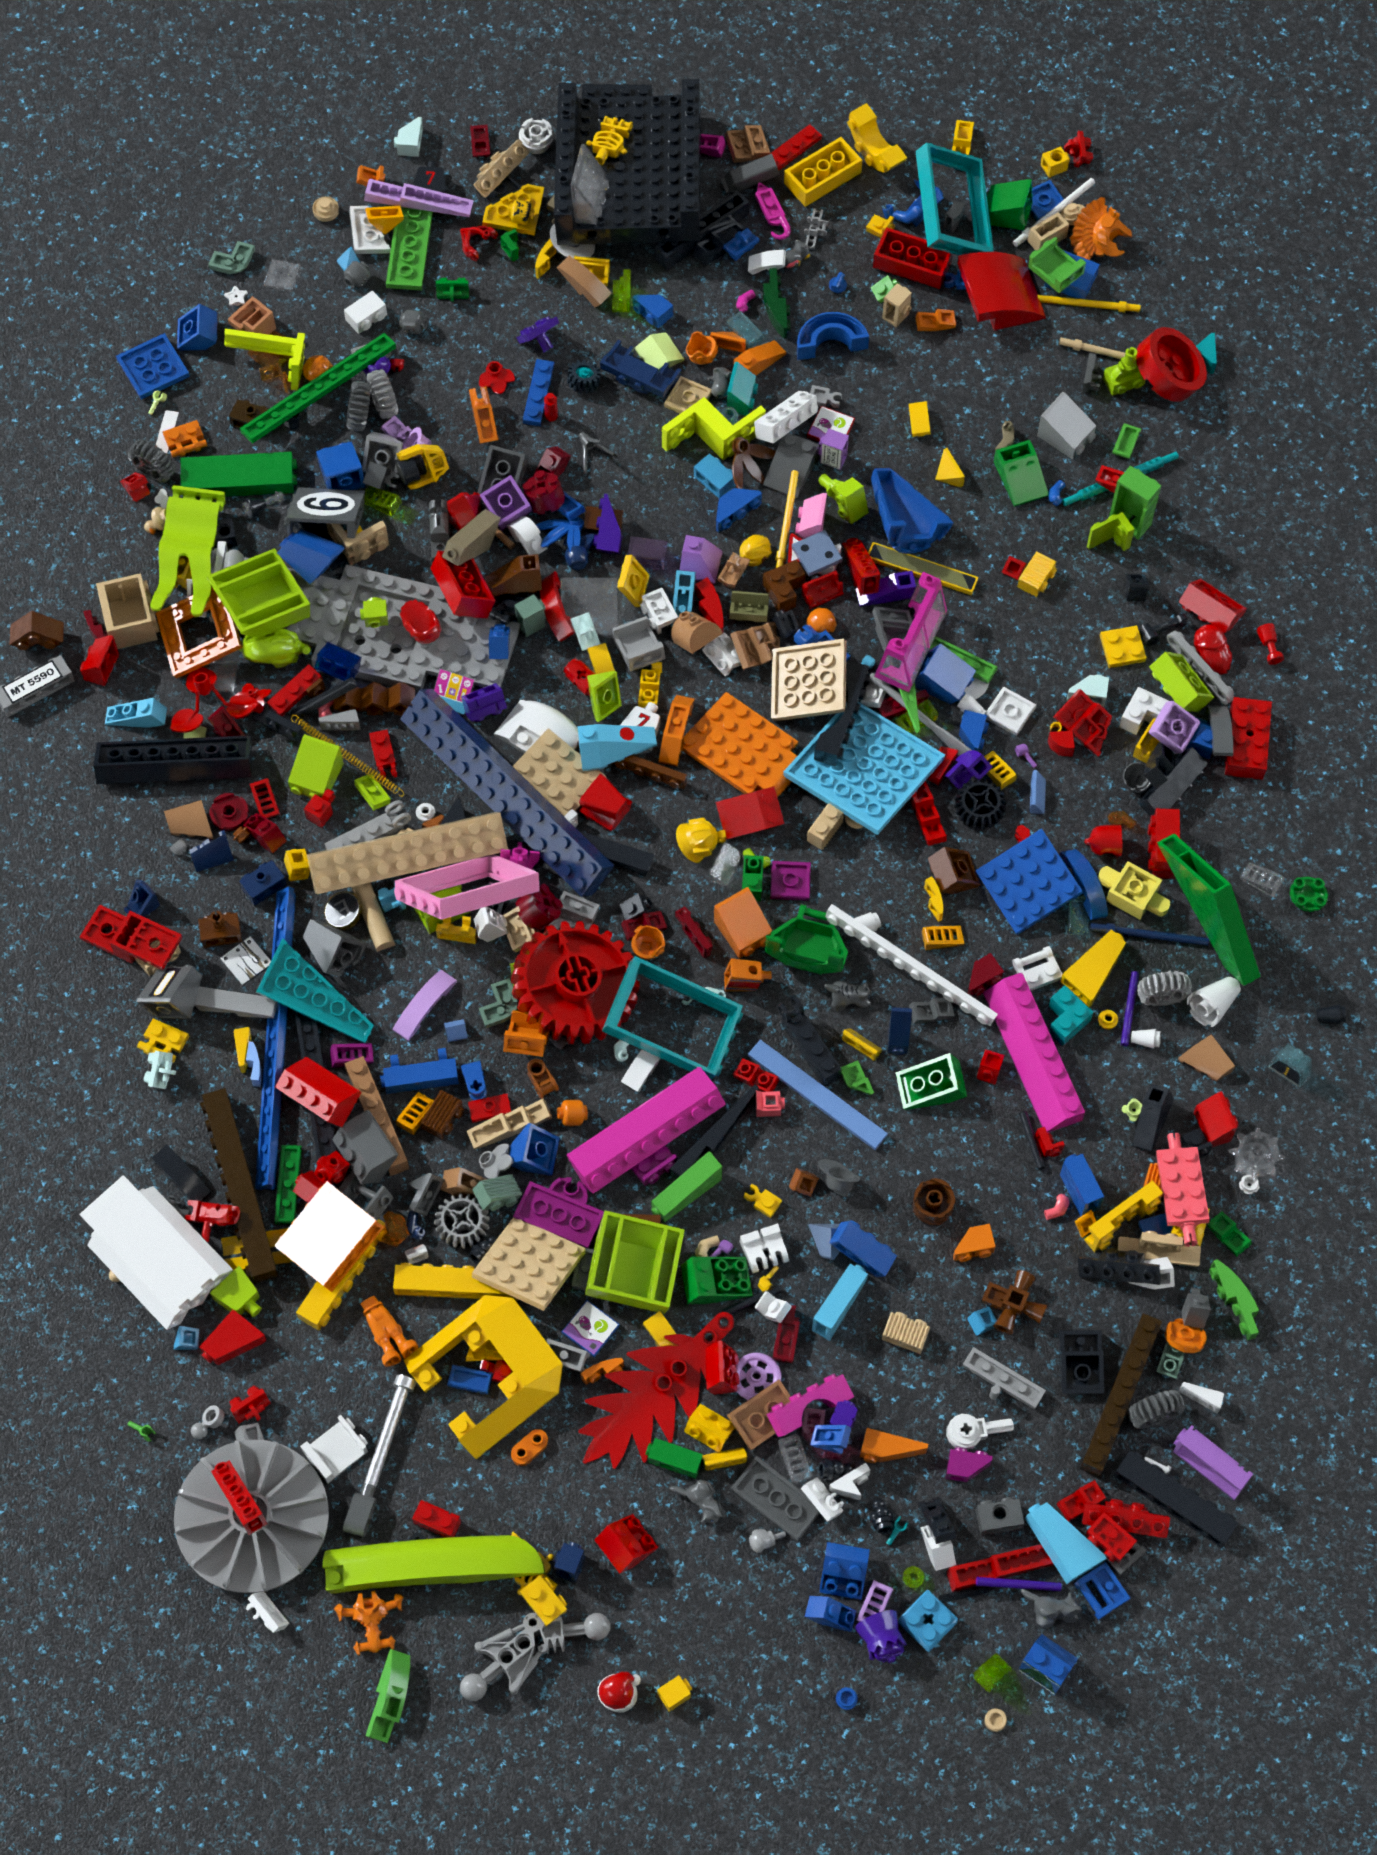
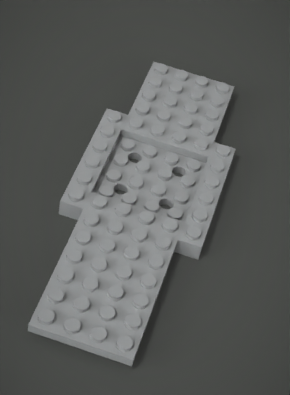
[209,557,521,693]

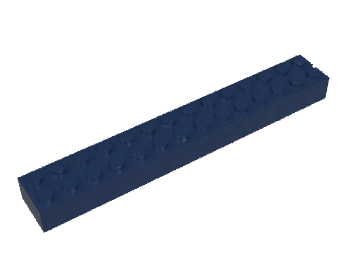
[400,689,614,897]

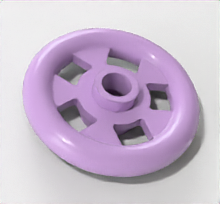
[736,1353,782,1400]

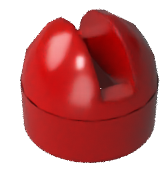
[390,359,404,372]

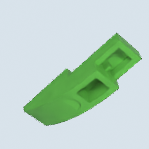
[1209,1259,1259,1340]
[365,1649,410,1743]

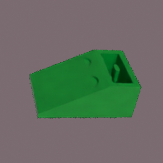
[994,440,1049,507]
[681,1257,753,1304]

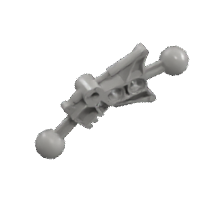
[460,1613,610,1701]

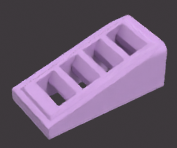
[857,1580,893,1622]

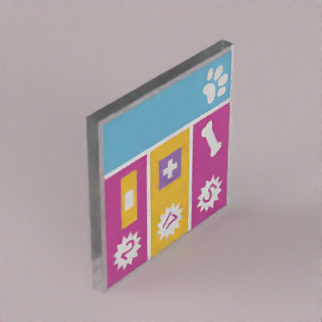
[434,668,476,716]

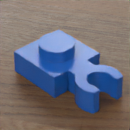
[944,271,966,290]

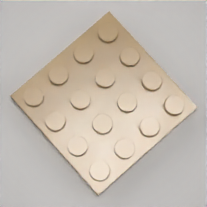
[771,639,847,721]
[512,728,606,816]
[472,1218,586,1311]

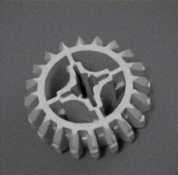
[367,369,398,419]
[1137,971,1192,1006]
[434,1193,490,1249]

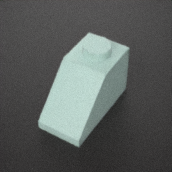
[394,117,423,157]
[1067,675,1109,706]

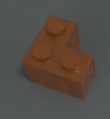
[763,560,805,611]
[9,611,64,651]

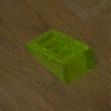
[365,486,402,517]
[895,699,938,733]

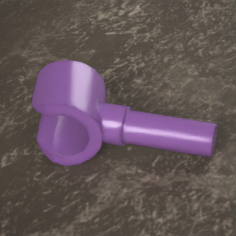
[1015,744,1037,768]
[709,1240,733,1257]

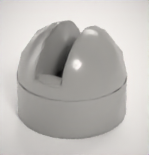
[170,838,187,855]

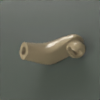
[995,421,1014,450]

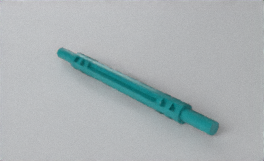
[1062,451,1179,506]

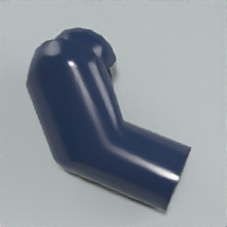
[406,1211,425,1240]

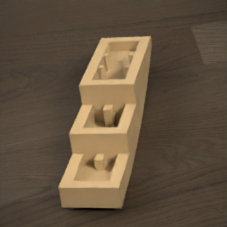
[467,1099,552,1149]

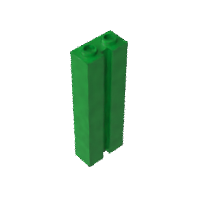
[181,452,297,498]

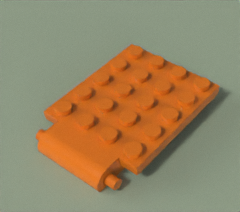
[682,692,798,798]

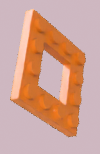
[156,587,243,679]

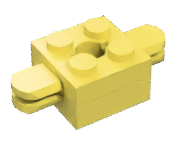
[1098,861,1170,920]

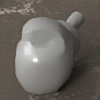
[749,1529,786,1553]

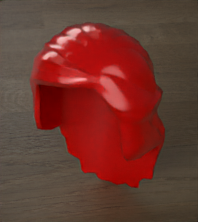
[399,599,441,644]
[1193,624,1232,675]

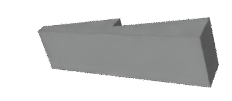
[194,987,278,1018]

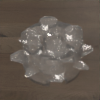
[1228,1128,1285,1181]

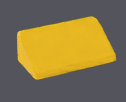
[842,1028,882,1061]
[703,1447,747,1471]

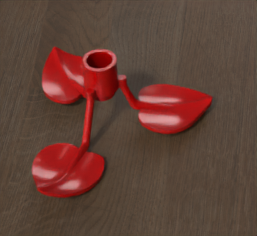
[170,667,259,733]

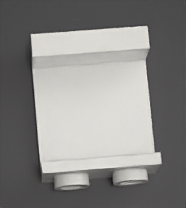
[300,1415,368,1483]

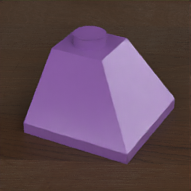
[680,535,723,585]

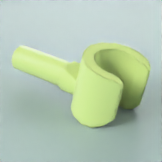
[148,391,167,415]

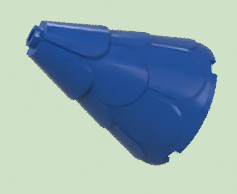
[871,468,953,554]

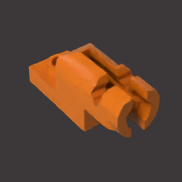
[469,386,498,444]

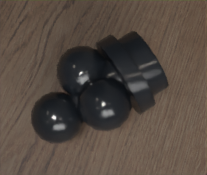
[469,1236,498,1265]
[819,1459,854,1482]
[869,1498,894,1534]

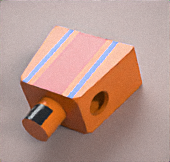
[724,958,772,992]

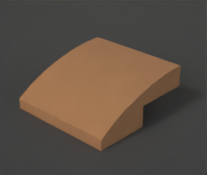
[725,125,770,163]

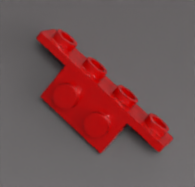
[1082,1499,1170,1538]

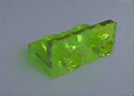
[612,269,631,312]

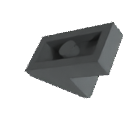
[408,1173,445,1216]

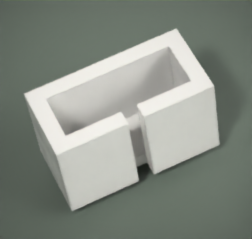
[344,291,387,334]

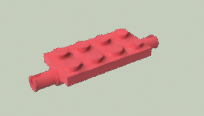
[1156,1133,1209,1247]

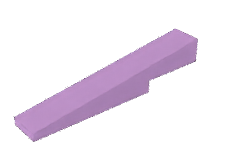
[364,179,474,217]

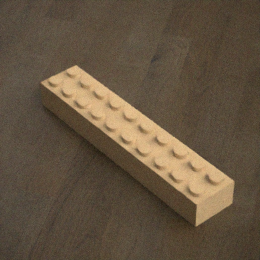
[307,812,508,894]

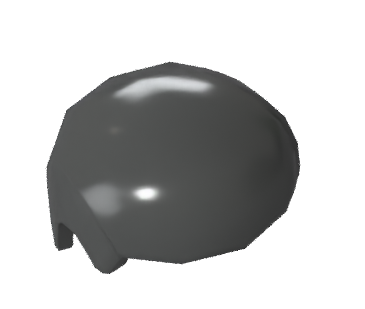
[1123,762,1152,793]

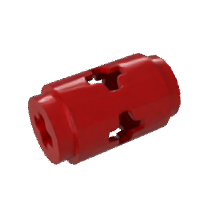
[563,658,595,697]

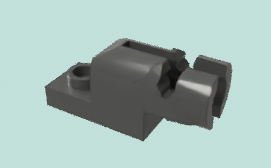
[429,499,450,561]

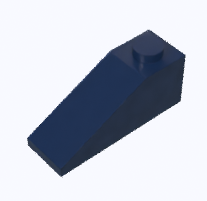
[887,1007,912,1055]

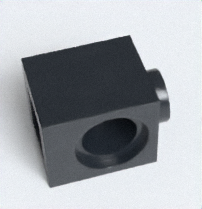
[216,518,237,549]

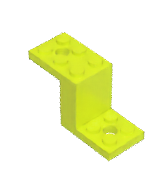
[662,397,766,460]

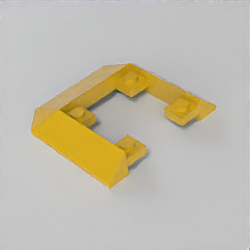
[404,1295,563,1459]

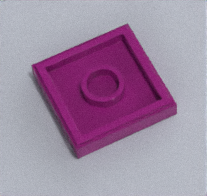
[770,861,811,901]

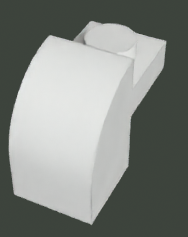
[507,516,548,555]

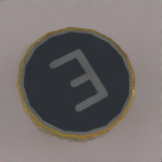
[324,891,363,930]

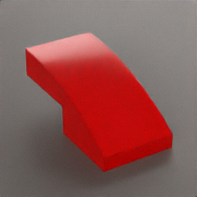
[1056,1480,1106,1522]

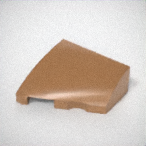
[1178,1034,1235,1082]

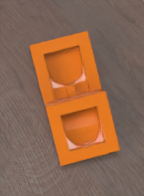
[916,309,956,331]

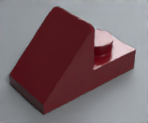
[207,706,246,737]

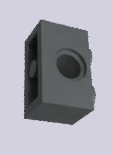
[976,1497,1024,1535]

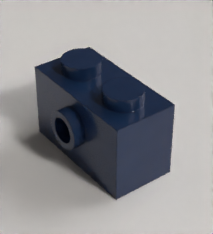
[239,860,287,906]
[554,1542,585,1584]

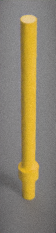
[1037,295,1141,313]
[775,470,799,568]

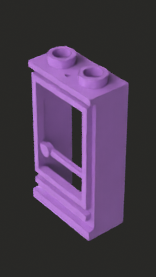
[1173,1425,1253,1500]

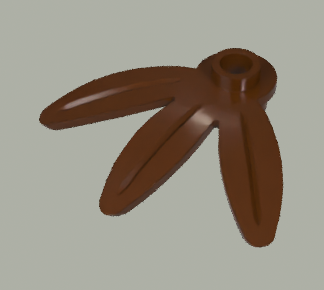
[732,437,776,489]

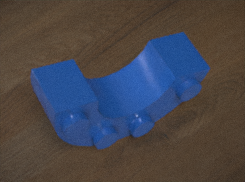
[797,312,869,361]

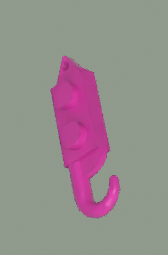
[755,182,791,240]

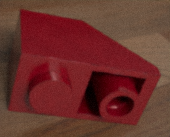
[533,446,571,477]
[243,813,287,853]
[967,953,1004,996]

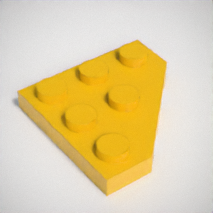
[482,184,544,236]

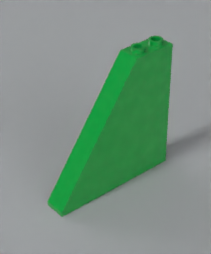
[1157,834,1261,986]

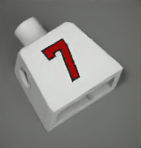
[621,702,660,751]

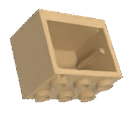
[96,573,159,649]

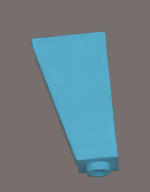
[812,1263,868,1341]
[1025,1502,1107,1584]

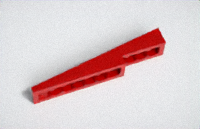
[946,1544,1054,1592]

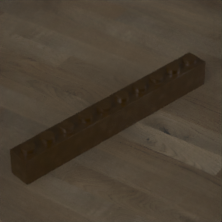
[200,1088,279,1284]

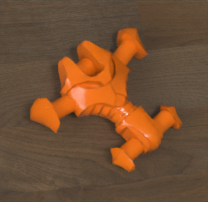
[334,1590,404,1656]

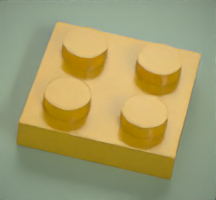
[617,555,650,607]
[1100,626,1146,668]

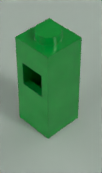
[645,1438,703,1479]

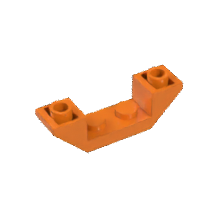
[659,695,695,766]

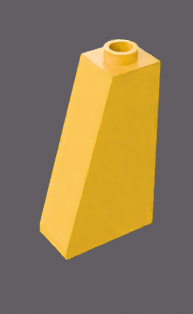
[1060,929,1126,1008]

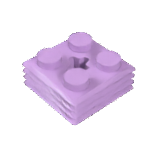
[1149,701,1200,754]

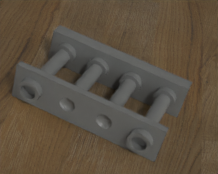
[338,1171,394,1221]

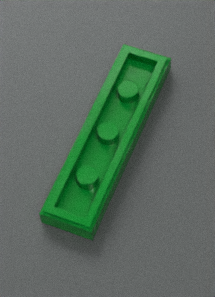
[274,1145,302,1225]

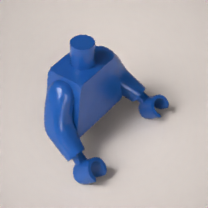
[882,179,943,227]

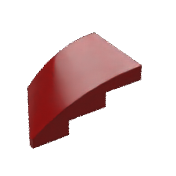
[1053,689,1112,757]

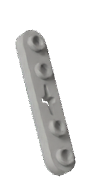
[1167,631,1234,705]

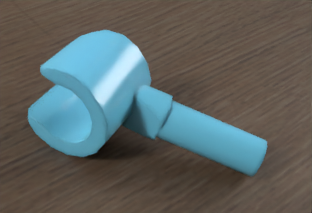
[861,655,876,669]

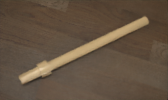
[1059,337,1125,359]

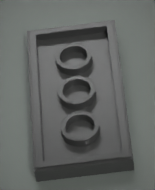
[730,1456,820,1542]

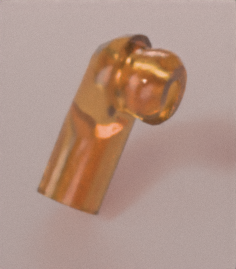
[1108,811,1137,829]

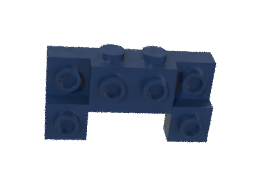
[600,340,681,398]

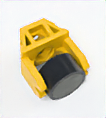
[395,444,449,490]

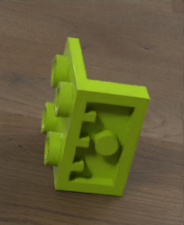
[1087,512,1134,551]

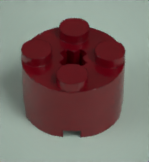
[522,470,565,514]
[516,884,563,931]

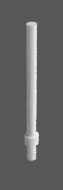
[1013,178,1095,247]

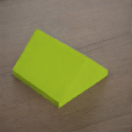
[587,671,622,722]

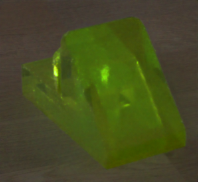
[973,1653,1012,1692]

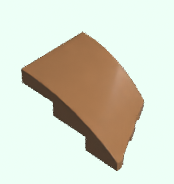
[730,622,780,669]

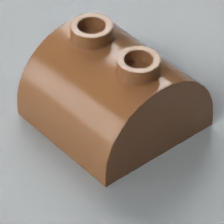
[671,611,723,654]

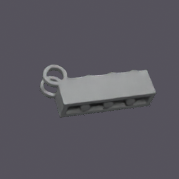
[325,800,411,850]

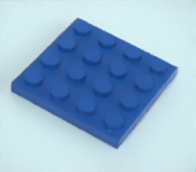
[976,829,1083,935]

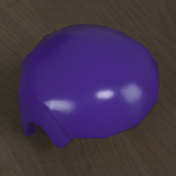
[362,356,391,376]

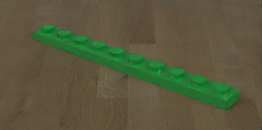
[240,333,396,444]

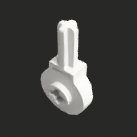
[946,1414,1014,1450]

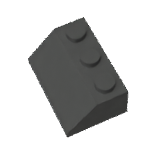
[332,1110,398,1184]

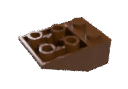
[484,554,542,597]

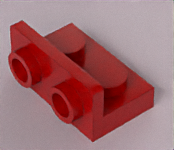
[1086,1512,1137,1563]

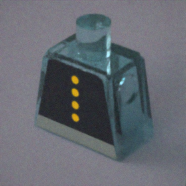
[1268,1044,1312,1088]

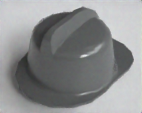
[818,1159,860,1197]

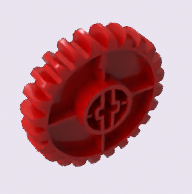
[511,921,640,1044]

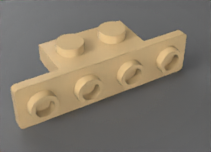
[474,139,530,198]
[1117,1231,1201,1267]

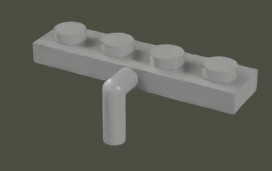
[962,1347,1046,1410]

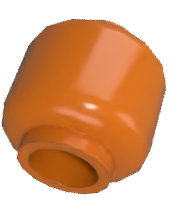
[557,1100,588,1126]

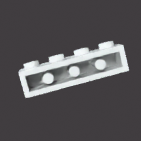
[754,391,818,443]

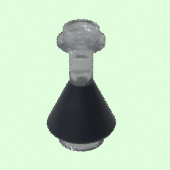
[242,491,285,519]

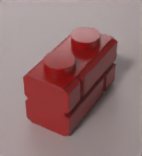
[412,1500,461,1538]

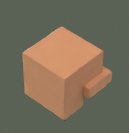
[228,296,276,335]

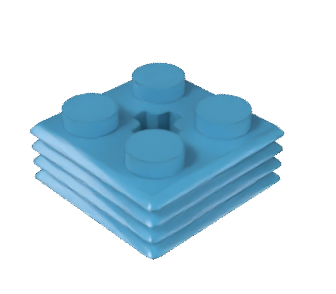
[898,1590,958,1652]

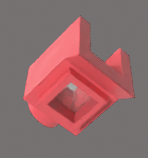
[756,1090,785,1117]

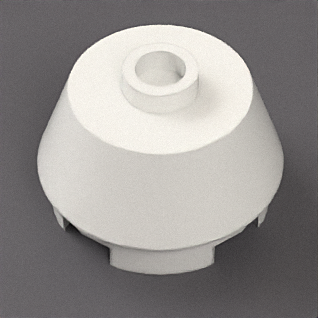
[519,118,554,154]

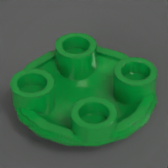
[1289,877,1328,912]

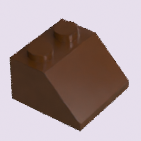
[928,847,981,894]

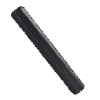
[290,677,357,720]

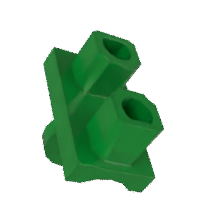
[436,278,469,302]

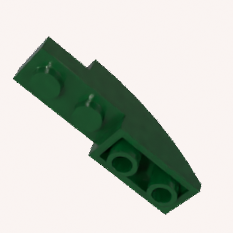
[763,268,791,338]

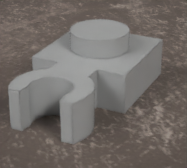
[810,385,842,408]

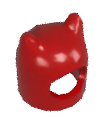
[1084,825,1122,856]

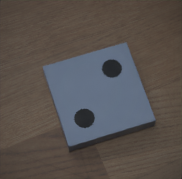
[792,530,842,576]

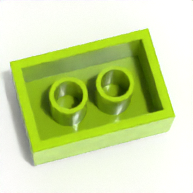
[1149,652,1214,712]

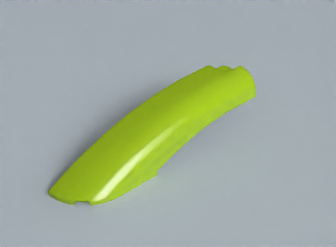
[323,1535,545,1594]

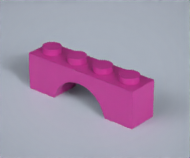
[766,1373,854,1437]

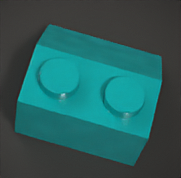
[727,362,759,416]

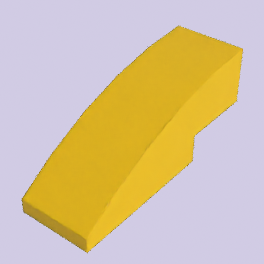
[952,120,974,155]

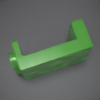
[1028,237,1086,293]

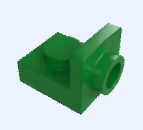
[500,229,519,262]

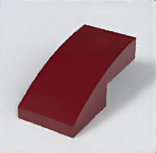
[470,125,490,157]
[621,911,667,941]

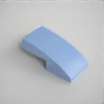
[246,1041,262,1088]

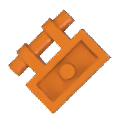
[162,420,207,458]

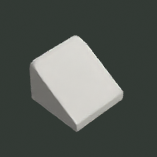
[405,1244,428,1264]

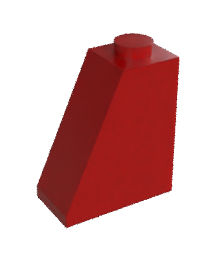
[200,1310,266,1365]

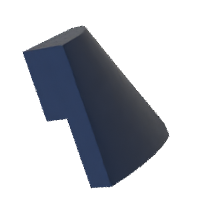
[189,830,234,872]

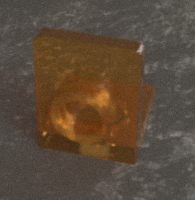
[259,363,288,392]

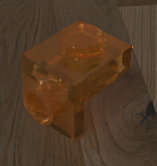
[382,1211,410,1247]

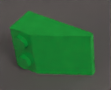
[896,1053,967,1110]

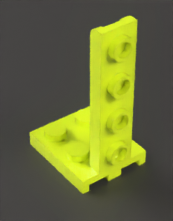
[224,329,305,390]

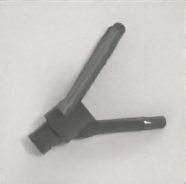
[579,432,614,474]

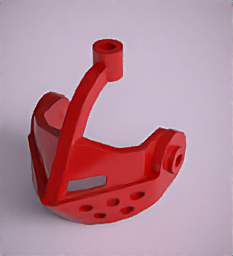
[460,225,498,261]

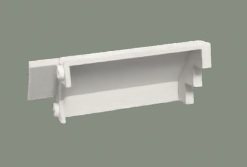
[79,1175,233,1330]

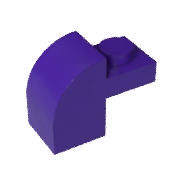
[945,750,993,789]

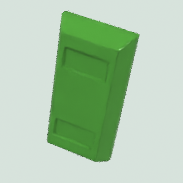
[1112,423,1141,459]

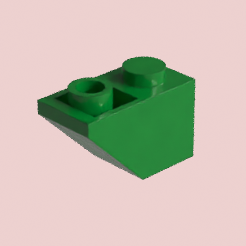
[742,855,764,901]

